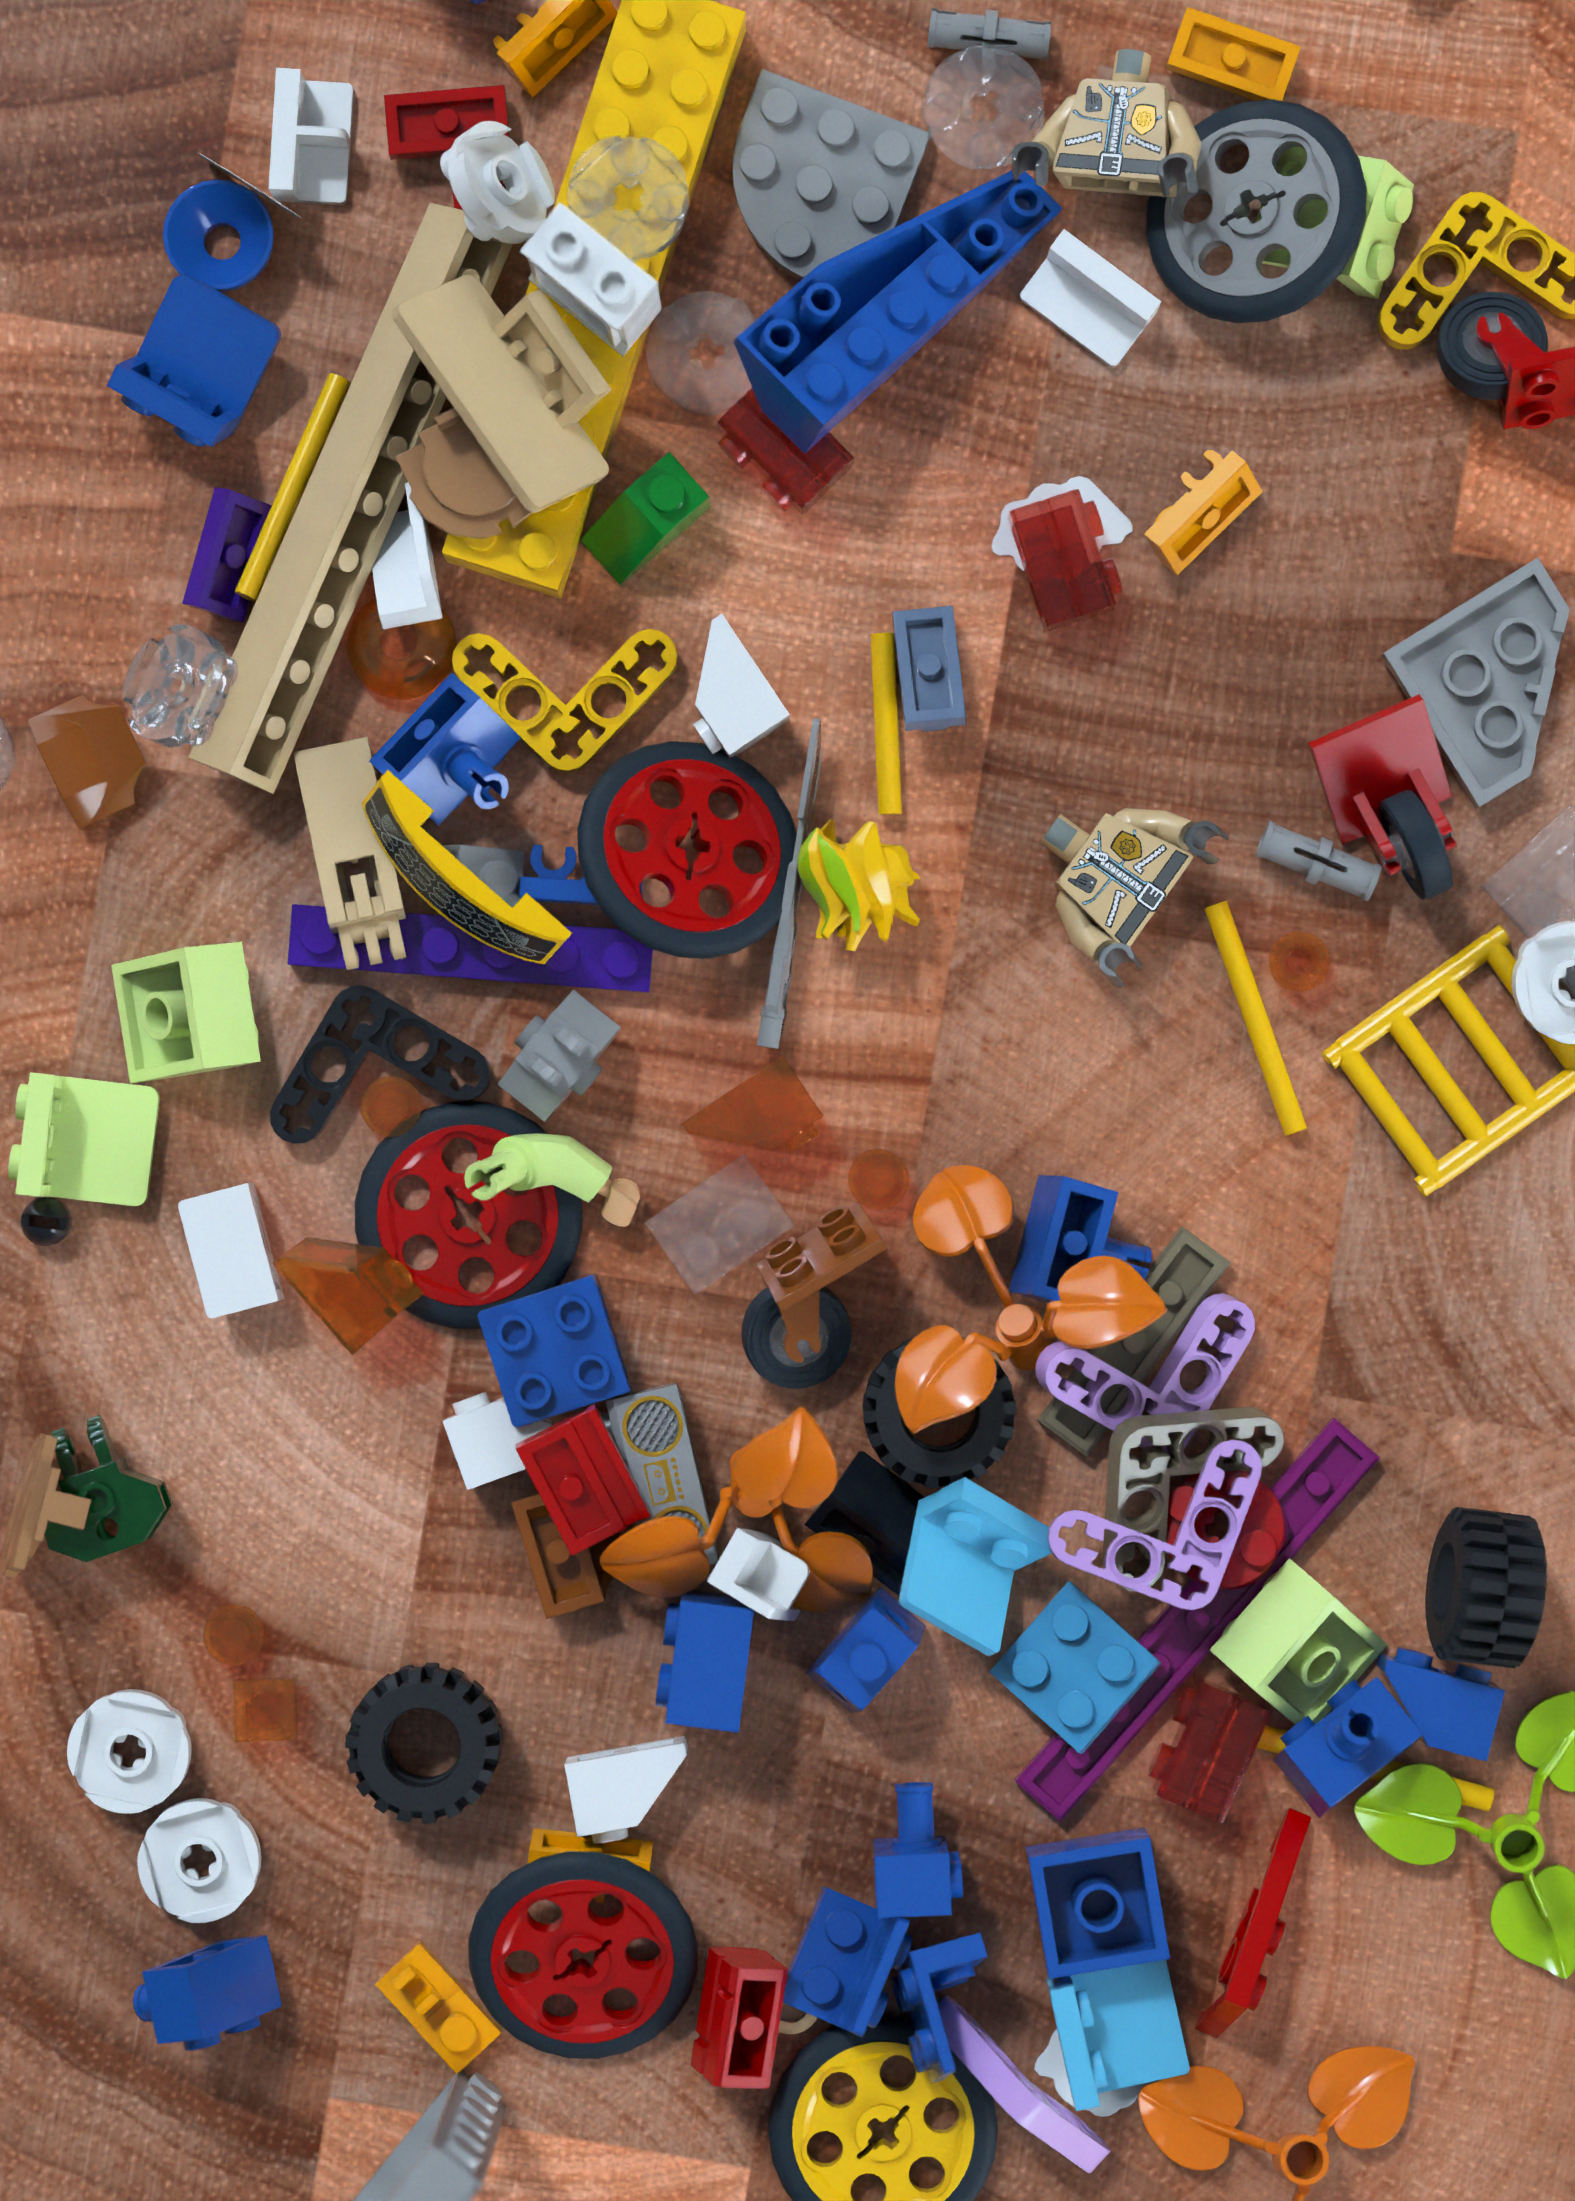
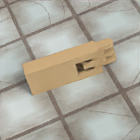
[293,737,407,970]

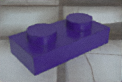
[182,487,272,623]

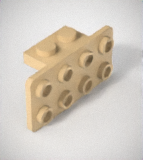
[392,274,612,513]

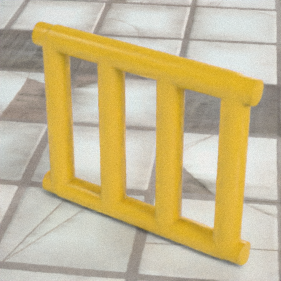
[1321,925,1575,1197]

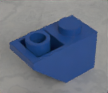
[1376,1647,1505,1762]

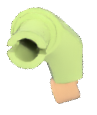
[464,1133,640,1227]

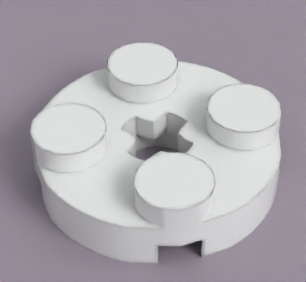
[440,121,555,244]
[1511,921,1575,1044]
[67,1689,192,1813]
[137,1798,262,1923]

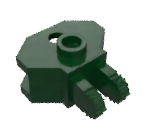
[44,1415,173,1562]

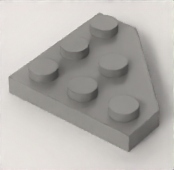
[1381,558,1570,809]

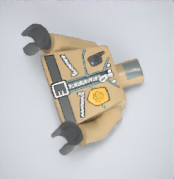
[1011,49,1201,198]
[1040,808,1229,988]

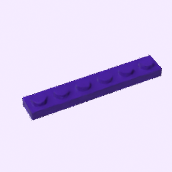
[288,904,653,993]

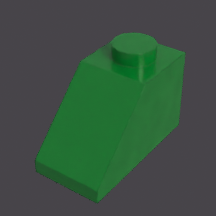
[580,451,711,586]

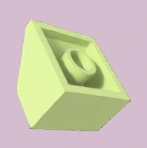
[111,942,261,1084]
[1210,1558,1388,1725]

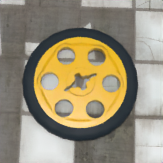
[768,2015,998,2201]

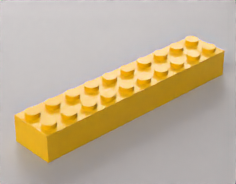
[442,0,746,599]

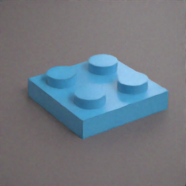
[989,1581,1162,1754]

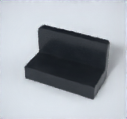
[804,1451,924,1596]

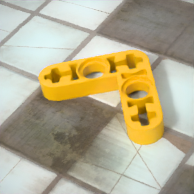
[1377,192,1575,349]
[452,629,678,773]

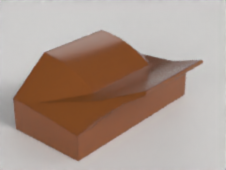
[28,695,146,830]
[511,1493,620,1619]

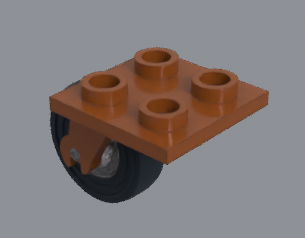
[741,1202,888,1389]

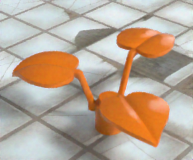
[895,1165,1167,1434]
[600,1407,873,1612]
[1138,2046,1415,2201]

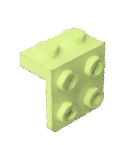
[1255,147,1414,299]
[8,1072,160,1206]

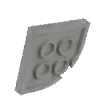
[733,69,931,280]

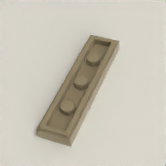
[1037,1226,1231,1457]

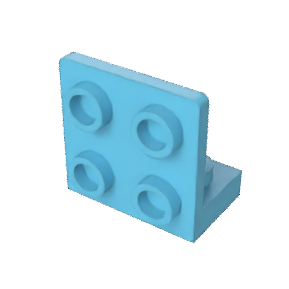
[899,1477,1052,1656]
[1046,1960,1190,2111]

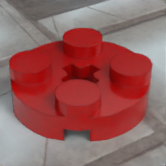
[1166,1470,1286,1590]

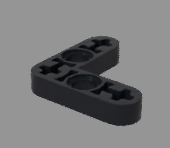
[270,985,492,1144]

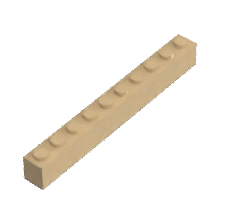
[188,203,513,794]

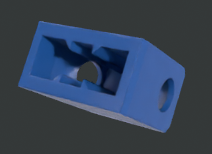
[805,1586,926,1713]

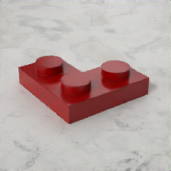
[384,85,510,210]

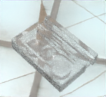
[1480,803,1575,939]
[645,1154,794,1294]

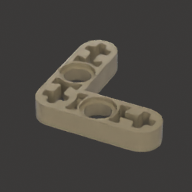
[1103,1407,1284,1591]

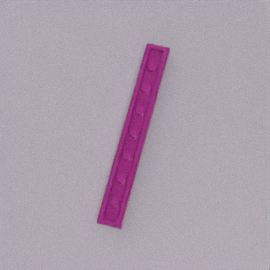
[1014,1417,1380,1822]

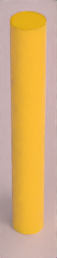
[870,632,902,815]

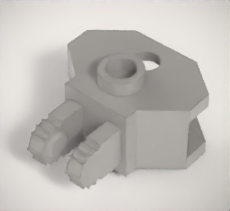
[498,989,621,1122]

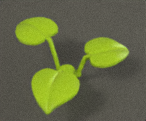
[1354,1690,1575,1979]

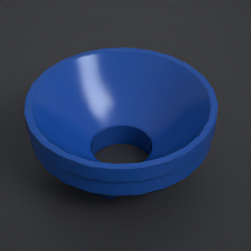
[163,179,274,292]

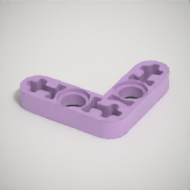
[1036,1293,1255,1455]
[1047,1440,1262,1610]
[937,1995,1111,2174]

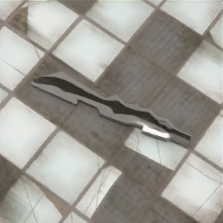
[756,718,822,1050]

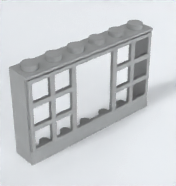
[353,2070,506,2201]

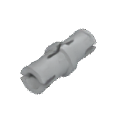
[927,8,1051,61]
[1255,821,1382,901]

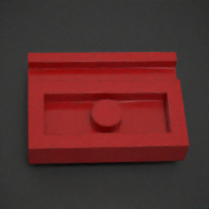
[515,1404,651,1556]

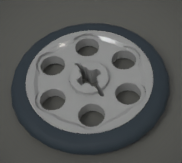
[1146,99,1366,323]

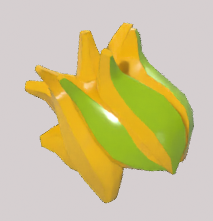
[797,819,920,952]

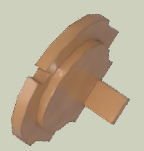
[395,408,532,540]
[1,1433,91,1578]

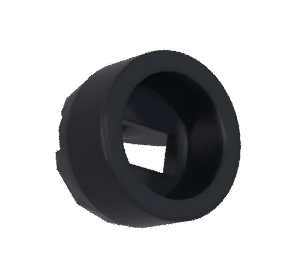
[21,1197,72,1246]

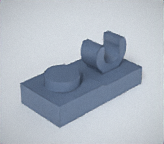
[893,605,966,732]

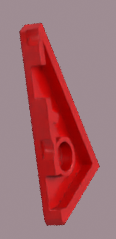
[1195,1808,1311,2038]

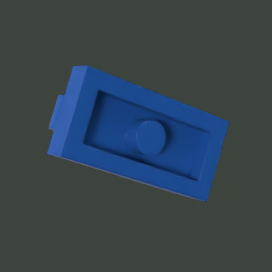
[519,845,644,905]

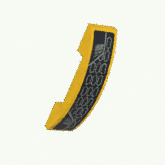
[361,770,572,965]

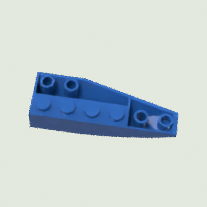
[734,170,1063,454]

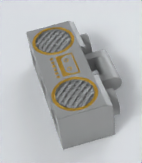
[600,1382,719,1565]

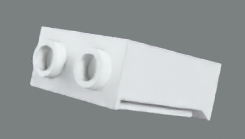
[520,203,662,357]

